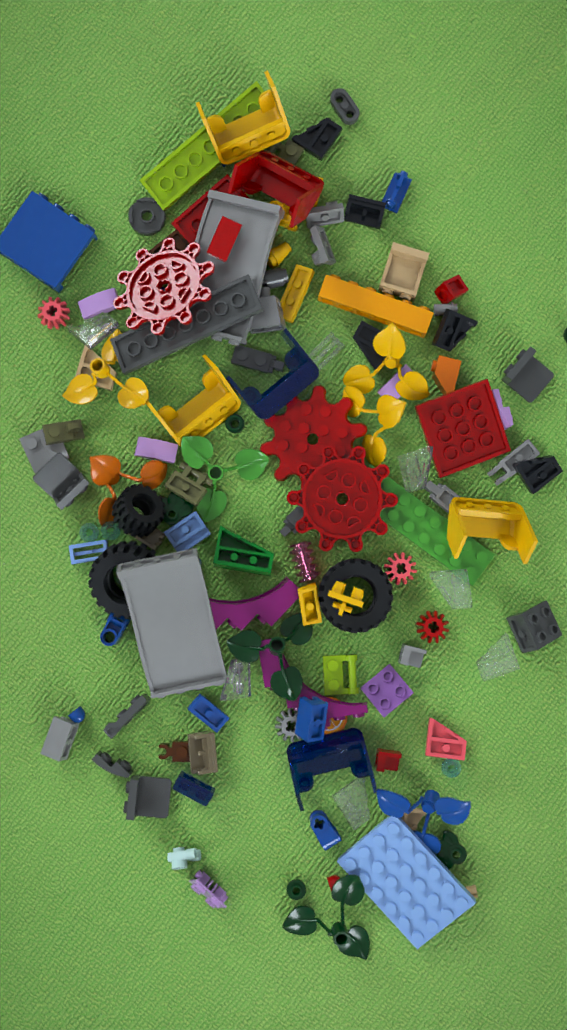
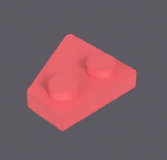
[425,717,467,761]

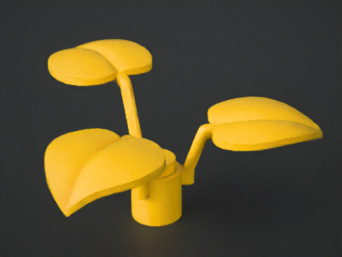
[343,323,430,401]
[62,329,149,409]
[342,386,406,467]

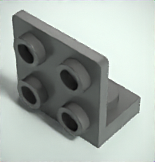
[506,601,562,653]

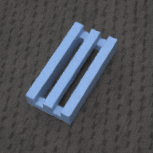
[69,539,109,564]

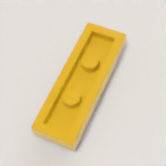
[280,264,315,324]

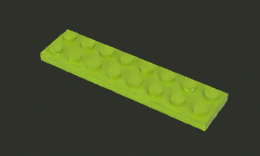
[139,81,265,211]

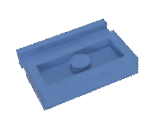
[164,511,211,552]

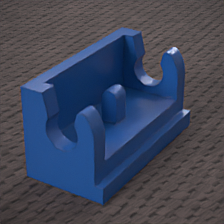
[295,696,328,743]

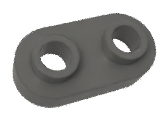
[330,88,359,125]

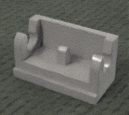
[40,716,80,761]

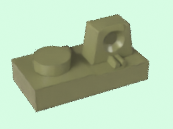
[42,419,85,445]

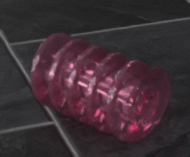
[288,541,321,583]

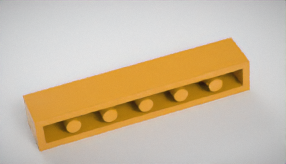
[318,274,434,338]

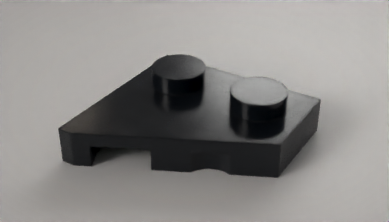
[292,118,343,161]
[431,309,478,352]
[353,321,386,370]
[512,455,563,494]

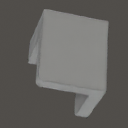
[398,643,427,668]

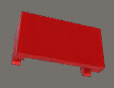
[207,216,242,262]

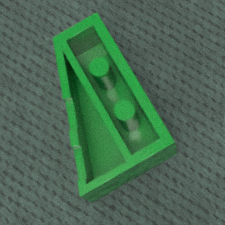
[213,525,274,577]

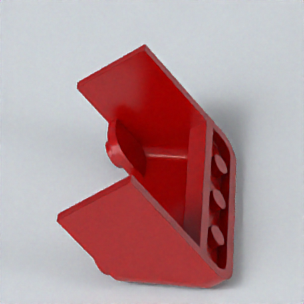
[227,150,324,228]

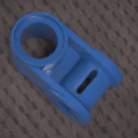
[100,612,131,646]
[310,810,342,851]

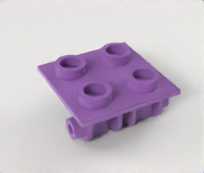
[360,664,414,717]

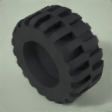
[88,541,157,619]
[318,558,393,633]

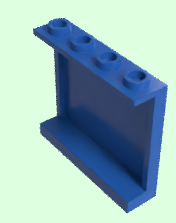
[0,191,98,293]

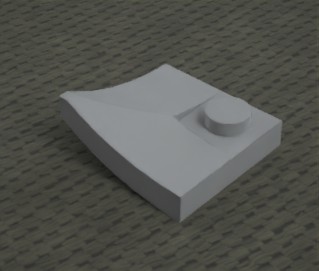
[19,429,70,474]

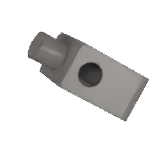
[249,287,286,334]

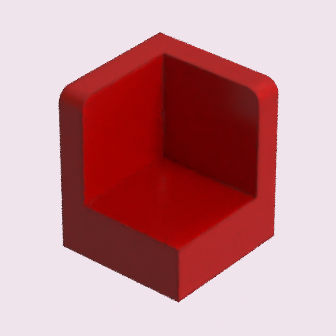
[375,748,402,772]

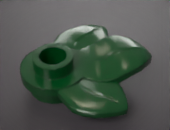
[158,492,194,525]
[436,830,467,870]

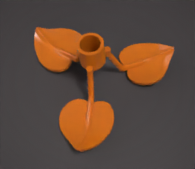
[90,455,167,526]

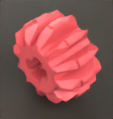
[37,297,71,330]
[384,552,417,585]

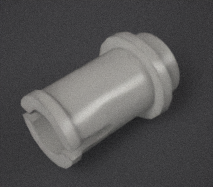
[434,302,457,316]

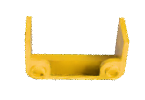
[196,70,290,165]
[146,354,241,447]
[447,497,538,564]

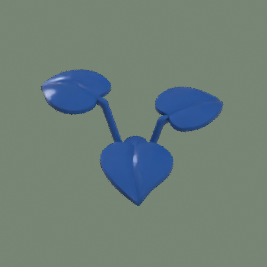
[376,789,471,855]

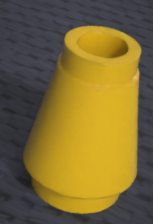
[267,242,292,268]

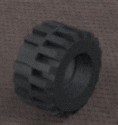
[112,484,166,538]

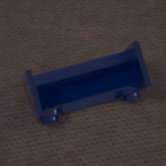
[226,328,319,420]
[287,728,377,811]

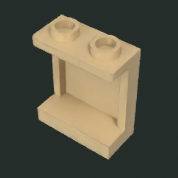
[378,242,429,301]

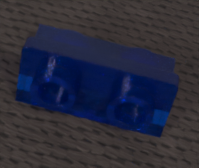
[173,771,215,806]

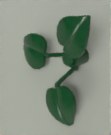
[227,613,313,702]
[282,875,370,960]

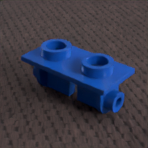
[382,171,412,214]

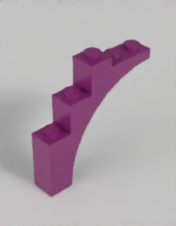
[209,576,299,631]
[259,638,368,730]

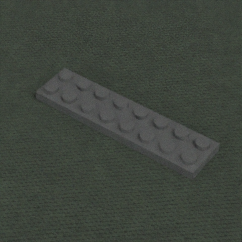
[110,274,264,375]

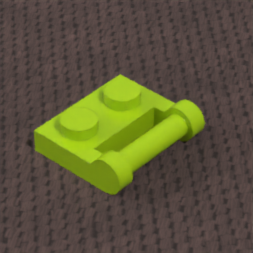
[322,654,359,695]

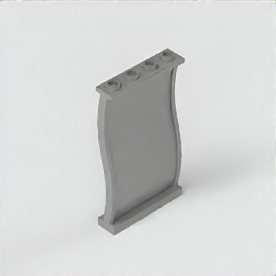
[195,189,285,346]
[117,548,228,698]

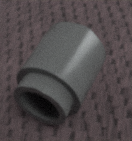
[262,267,289,289]

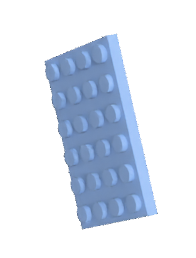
[337,816,476,949]

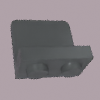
[502,347,554,403]
[33,453,90,510]
[123,775,172,820]

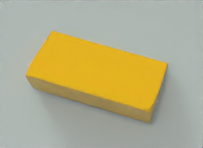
[297,582,322,626]

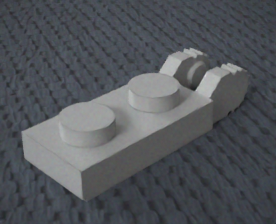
[487,439,541,486]

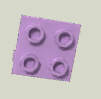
[189,870,228,908]

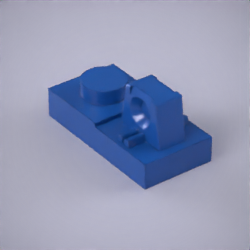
[187,693,230,733]

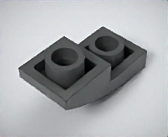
[91,751,133,778]

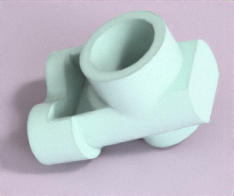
[167,847,201,870]

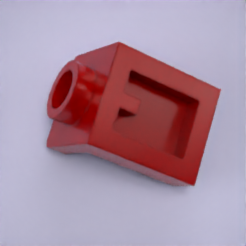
[434,274,469,304]

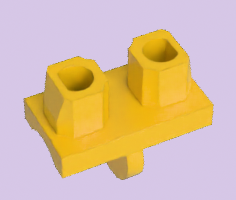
[327,581,364,616]

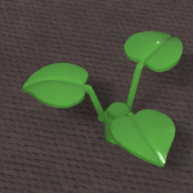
[181,436,269,522]

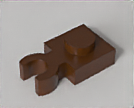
[159,741,190,762]

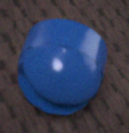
[68,706,85,723]

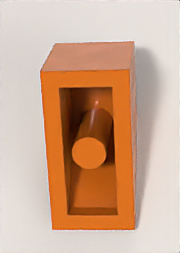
[430,355,461,395]

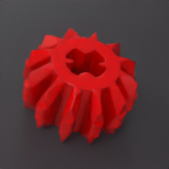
[416,610,449,643]

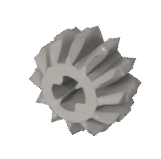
[275,708,301,742]

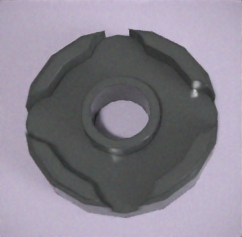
[128,197,166,236]

